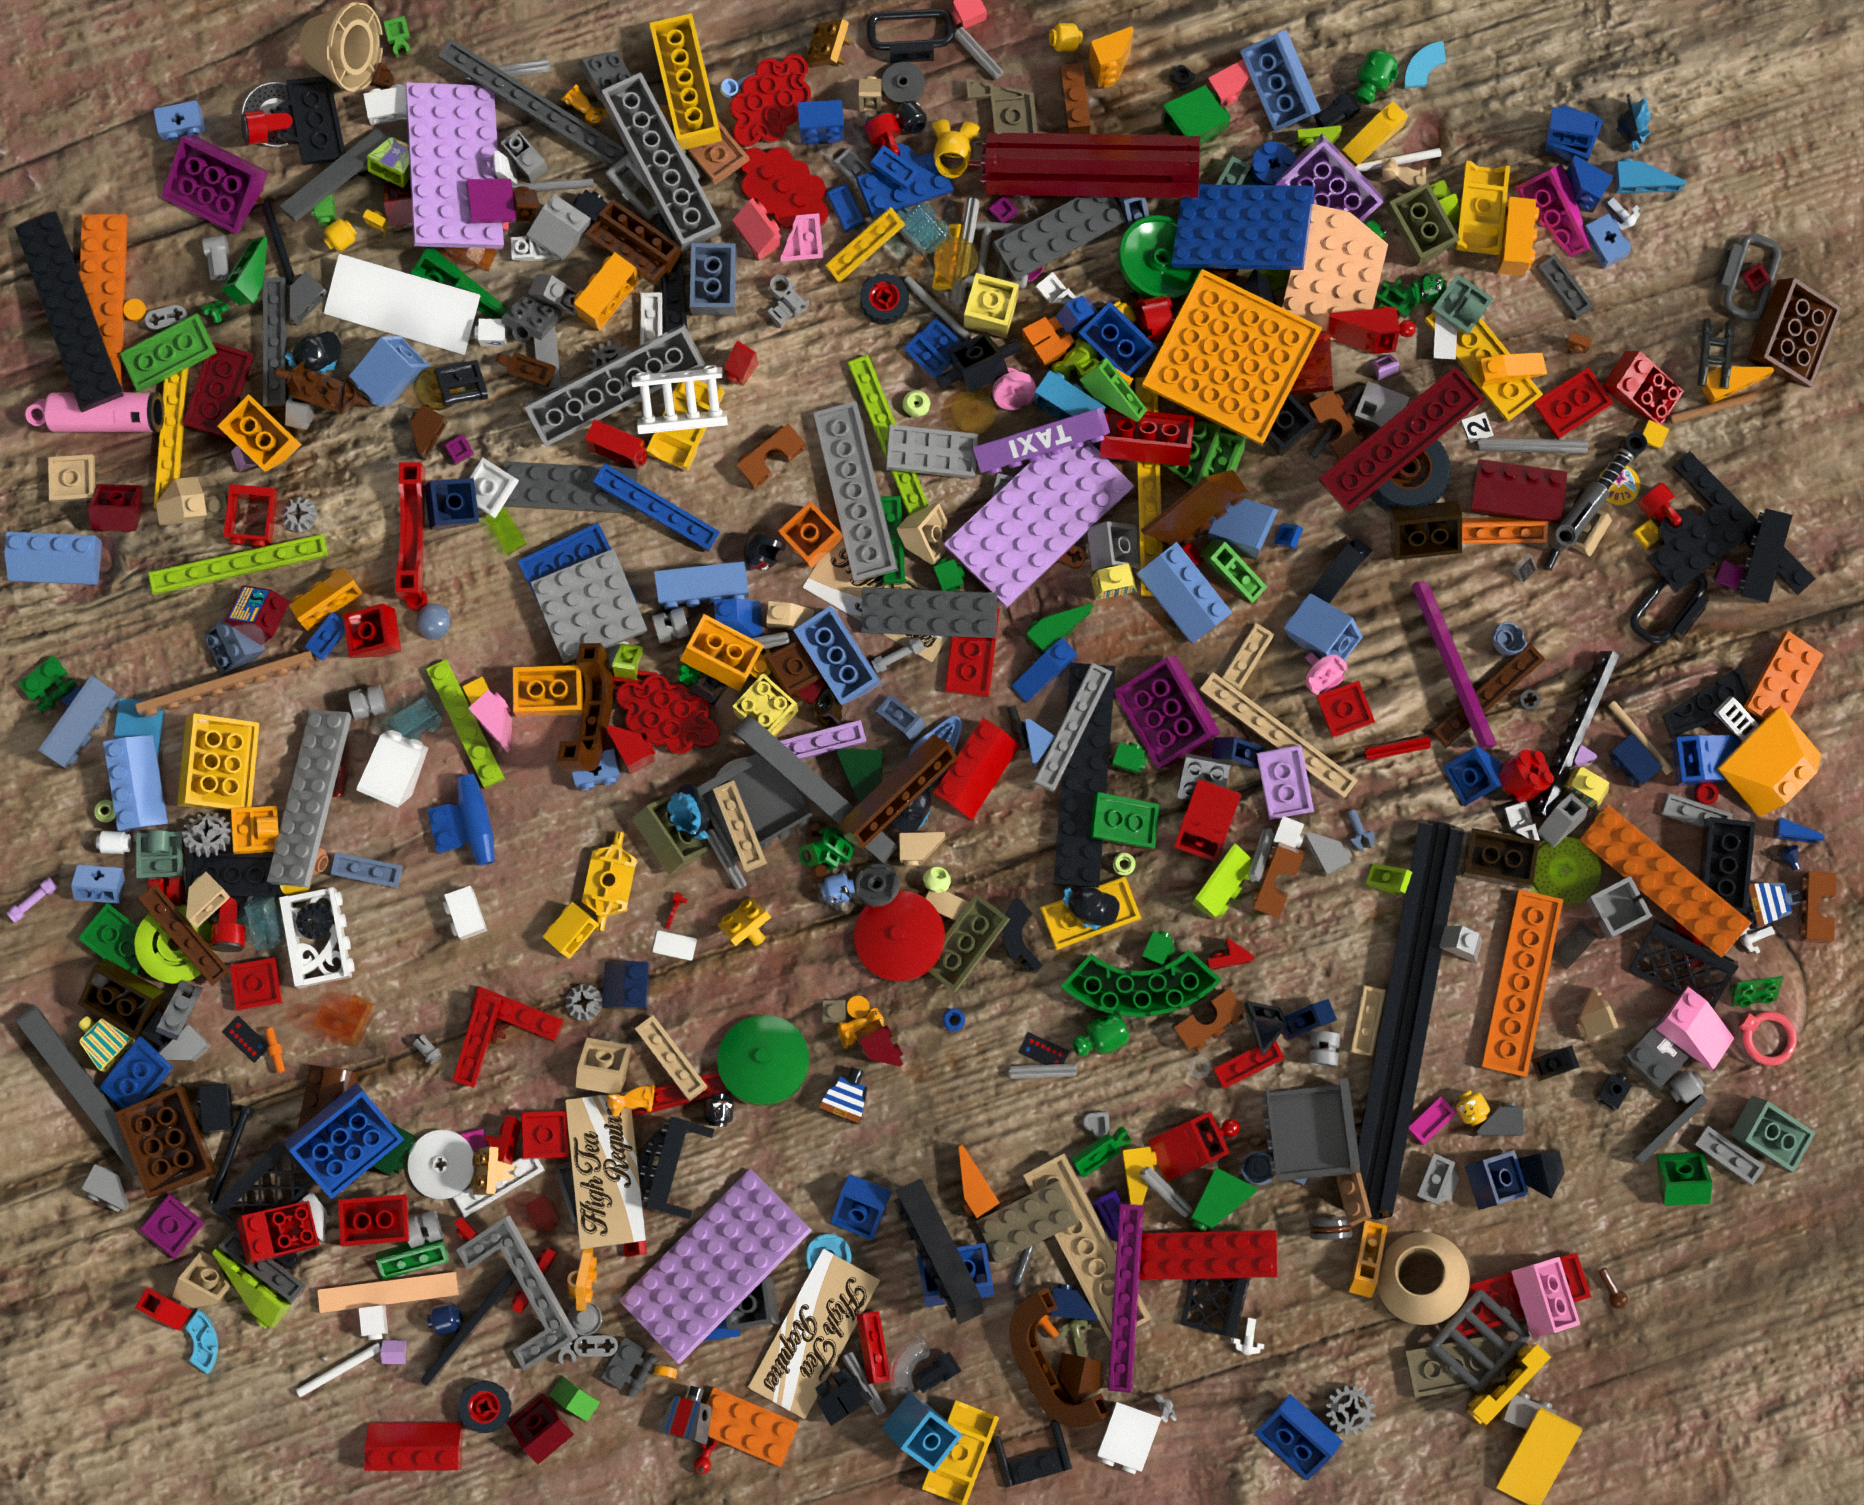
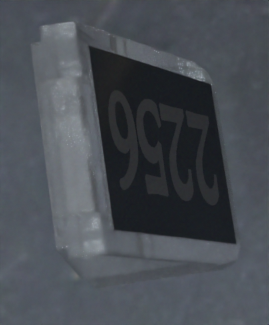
[1510,553,1537,584]

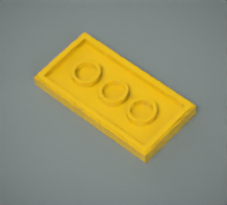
[1040,876,1141,950]
[1496,1407,1582,1505]

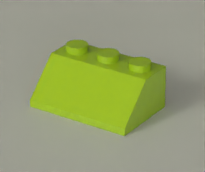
[1192,843,1252,920]

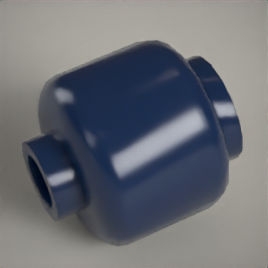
[427,1302,463,1335]

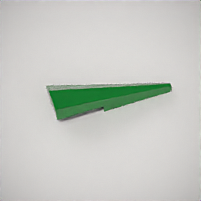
[410,247,509,319]

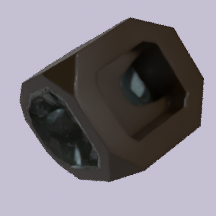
[814,687,843,728]

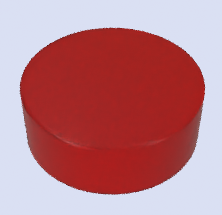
[405,590,428,611]
[1694,783,1719,806]

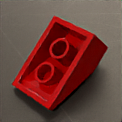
[338,1194,410,1247]

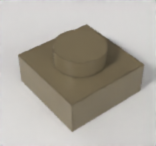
[204,494,227,521]
[823,1000,846,1024]

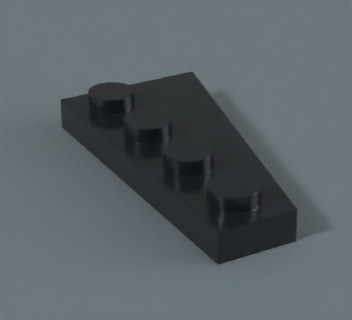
[1662,666,1751,737]

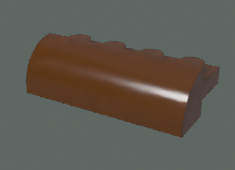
[585,199,681,285]
[297,1065,359,1130]

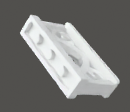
[279,887,355,989]

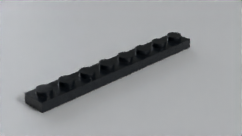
[1672,451,1816,595]
[1530,651,1619,817]

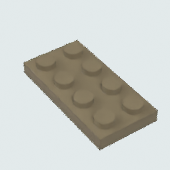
[976,1181,1079,1263]
[1404,1336,1506,1398]

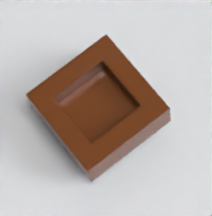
[1565,332,1593,354]

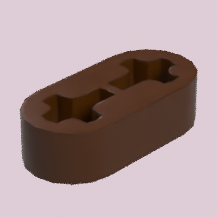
[1056,545,1086,569]

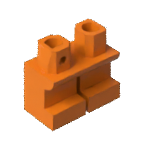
[1022,316,1075,370]

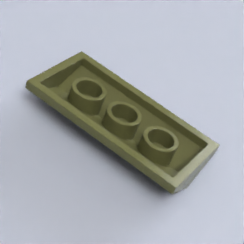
[928,893,1010,993]

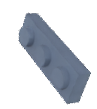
[331,852,403,889]

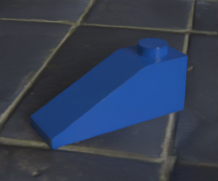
[1011,637,1077,703]

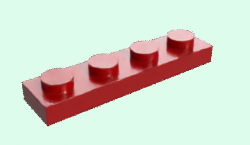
[470,986,564,1042]
[452,993,502,1088]

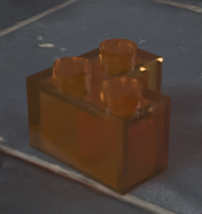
[312,994,378,1048]

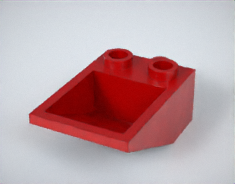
[1327,306,1416,354]
[1148,1111,1240,1182]

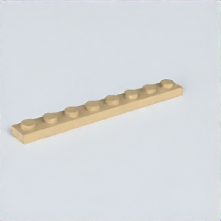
[1199,672,1358,799]

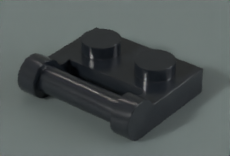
[434,360,488,408]

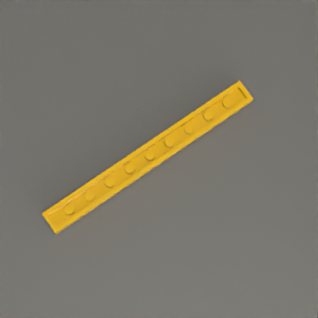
[1135,377,1162,596]

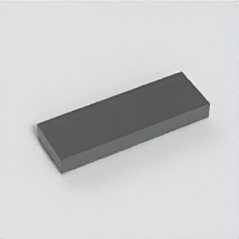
[1536,254,1594,320]

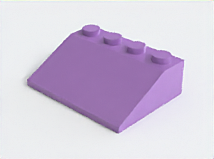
[1274,133,1384,222]

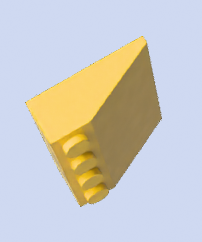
[177,714,259,811]

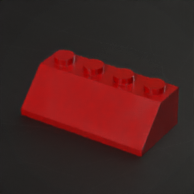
[1100,407,1195,467]
[934,718,1020,821]
[364,1422,463,1471]

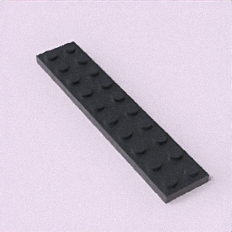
[15,211,124,412]
[1053,662,1116,889]

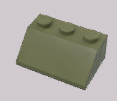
[1386,183,1460,267]
[632,794,713,875]

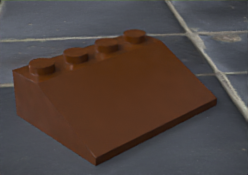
[1747,277,1842,387]
[1141,470,1249,546]
[115,1086,218,1199]

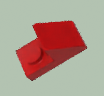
[1206,938,1254,970]
[484,1116,521,1165]

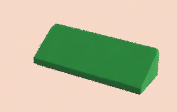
[376,1237,449,1280]

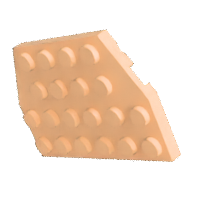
[1281,204,1388,343]

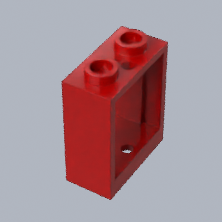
[585,419,648,469]
[223,484,278,548]

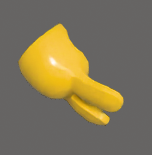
[932,119,980,178]

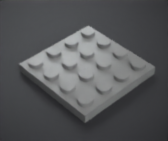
[531,549,648,665]

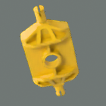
[582,831,638,932]

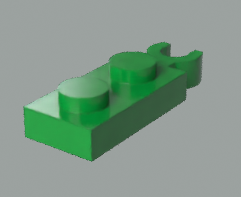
[1071,1126,1132,1178]

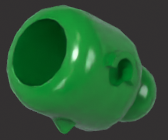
[1355,49,1398,105]
[1071,1013,1129,1057]

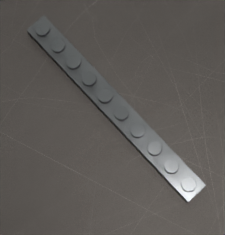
[438,38,629,175]

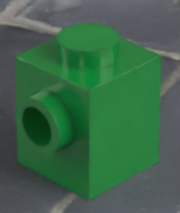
[933,558,965,591]
[1112,742,1148,775]
[1141,930,1176,967]

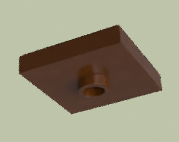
[764,640,823,696]

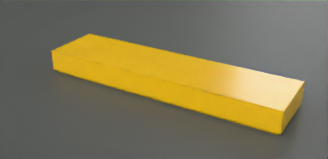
[825,207,906,282]

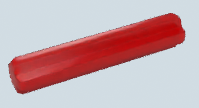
[1364,736,1431,760]

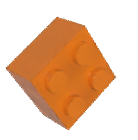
[778,501,844,568]

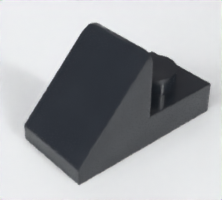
[692,675,728,705]
[1532,1045,1580,1081]

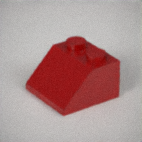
[343,603,401,658]
[606,725,656,774]

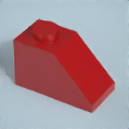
[724,340,758,386]

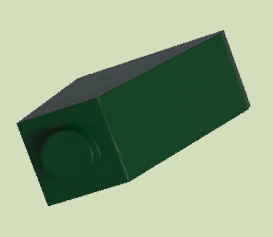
[837,749,883,804]

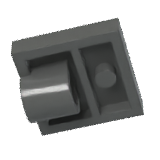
[579,51,631,101]
[502,295,562,342]
[1177,754,1231,800]

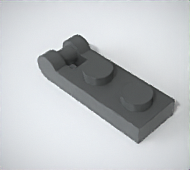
[156,980,203,1041]

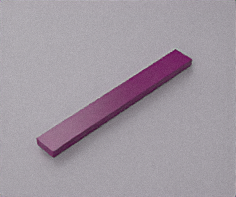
[1412,582,1497,748]
[1108,1203,1144,1393]

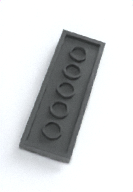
[992,196,1127,282]
[503,461,639,514]
[861,587,998,638]

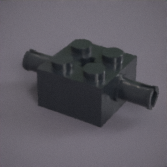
[935,332,1021,393]

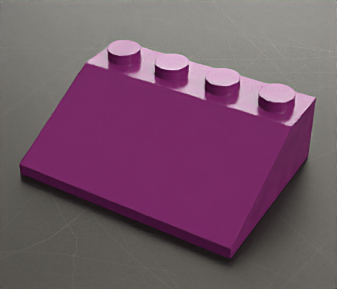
[161,135,269,234]
[1114,656,1221,769]

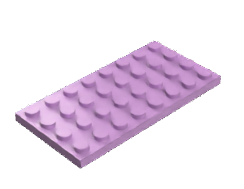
[405,82,504,249]
[944,440,1134,609]
[619,1168,812,1364]

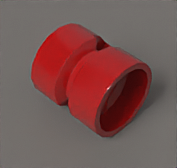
[147,877,185,906]

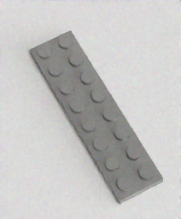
[814,401,898,582]
[267,710,352,887]

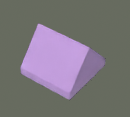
[1371,354,1399,380]
[231,446,258,472]
[1571,745,1597,768]
[380,1340,407,1364]

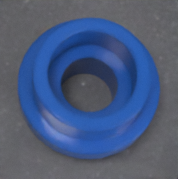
[942,1008,965,1032]

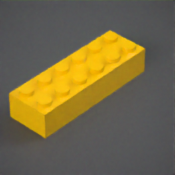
[649,13,722,150]

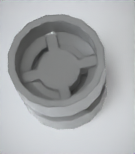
[652,607,690,644]
[349,684,387,720]
[1308,1031,1341,1067]
[408,1210,443,1248]

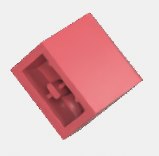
[732,198,781,261]

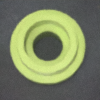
[94,800,116,823]
[1113,853,1135,876]

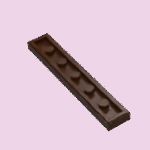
[1430,643,1545,749]

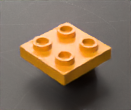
[231,806,279,854]
[567,1248,597,1312]

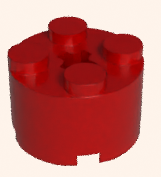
[1134,295,1176,343]
[1499,749,1554,802]

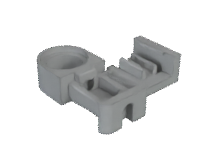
[767,275,809,329]

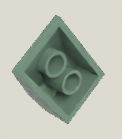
[1730,1095,1816,1173]

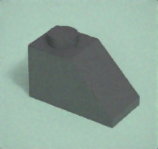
[290,271,328,326]
[1474,1103,1524,1137]

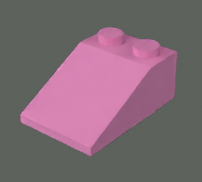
[1656,987,1734,1071]

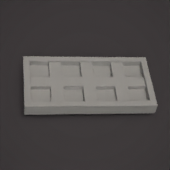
[886,424,978,479]

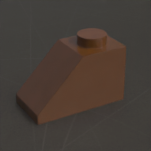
[512,186,539,222]
[411,404,448,460]

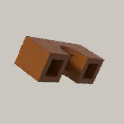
[1060,63,1090,134]
[1307,391,1365,462]
[736,423,806,490]
[1251,842,1305,918]
[1798,871,1837,944]
[1173,988,1246,1052]

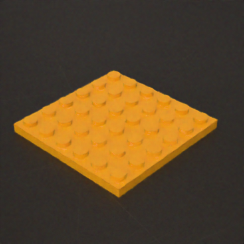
[1142,269,1322,446]

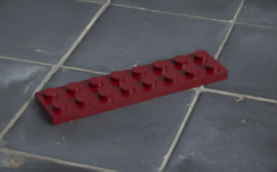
[1318,366,1485,514]

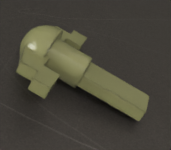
[1060,1319,1092,1356]

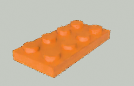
[1743,631,1823,721]
[706,1387,799,1467]

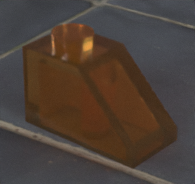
[445,247,497,272]

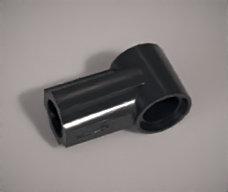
[1314,91,1361,128]
[912,1351,962,1394]

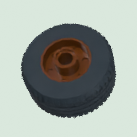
[1369,440,1451,513]

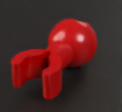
[693,1440,718,1475]

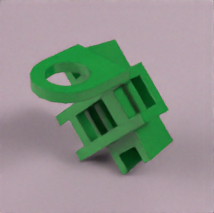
[1375,279,1420,319]
[798,827,854,871]

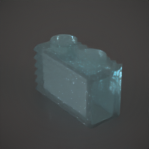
[902,202,952,254]
[388,695,443,740]
[244,897,285,951]

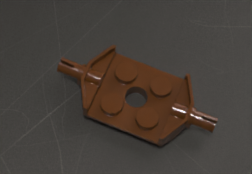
[274,361,370,414]

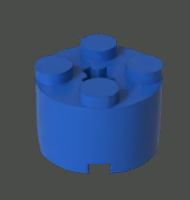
[1251,141,1296,185]

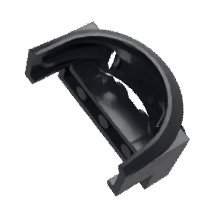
[638,1116,715,1219]

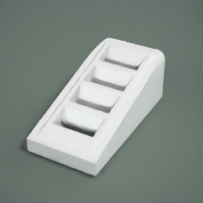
[493,151,518,184]
[1713,697,1759,742]

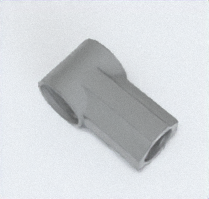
[202,235,230,281]

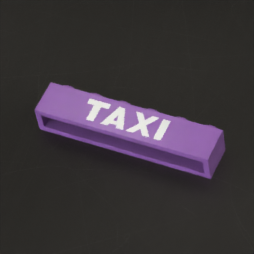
[973,407,1110,475]

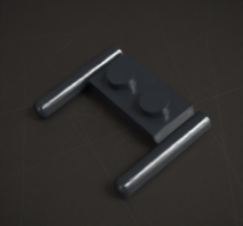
[992,1420,1072,1488]

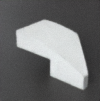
[1035,272,1076,305]
[1503,802,1539,840]
[298,1191,330,1242]

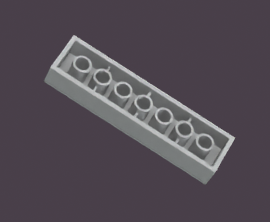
[601,72,722,252]
[524,324,705,447]

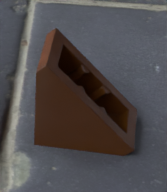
[1057,1353,1108,1403]

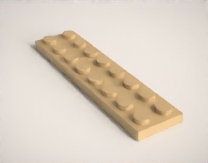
[1023,1153,1152,1341]

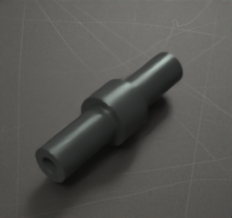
[1007,706,1029,751]

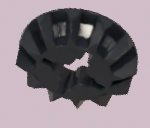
[295,903,333,940]

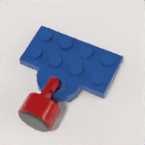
[856,112,954,219]

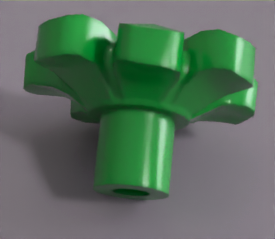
[200,300,229,323]
[677,663,701,686]

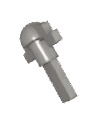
[1154,1394,1177,1423]

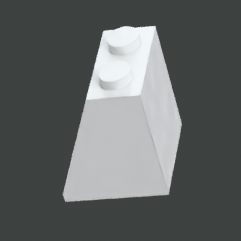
[356,730,428,808]
[1097,1402,1161,1474]

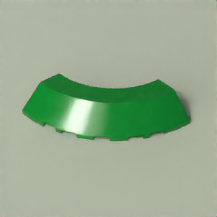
[1060,949,1222,1017]

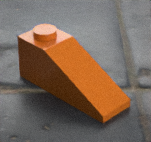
[958,1144,1000,1219]

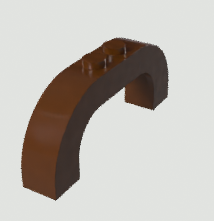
[556,643,614,772]
[1009,1287,1111,1427]

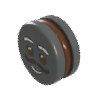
[1309,1216,1353,1240]

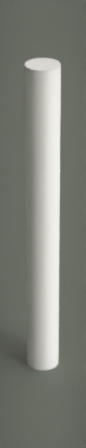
[1354,148,1441,172]
[296,1343,381,1397]

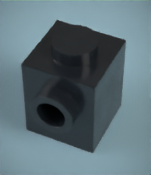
[573,189,608,225]
[1594,1073,1632,1111]

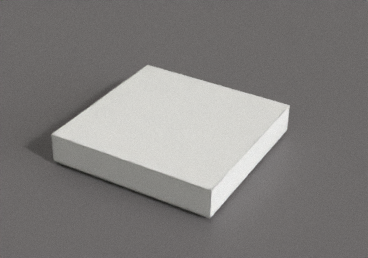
[470,457,519,518]

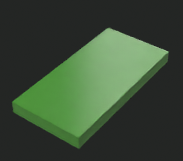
[119,313,217,392]

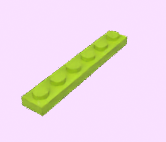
[426,659,505,789]

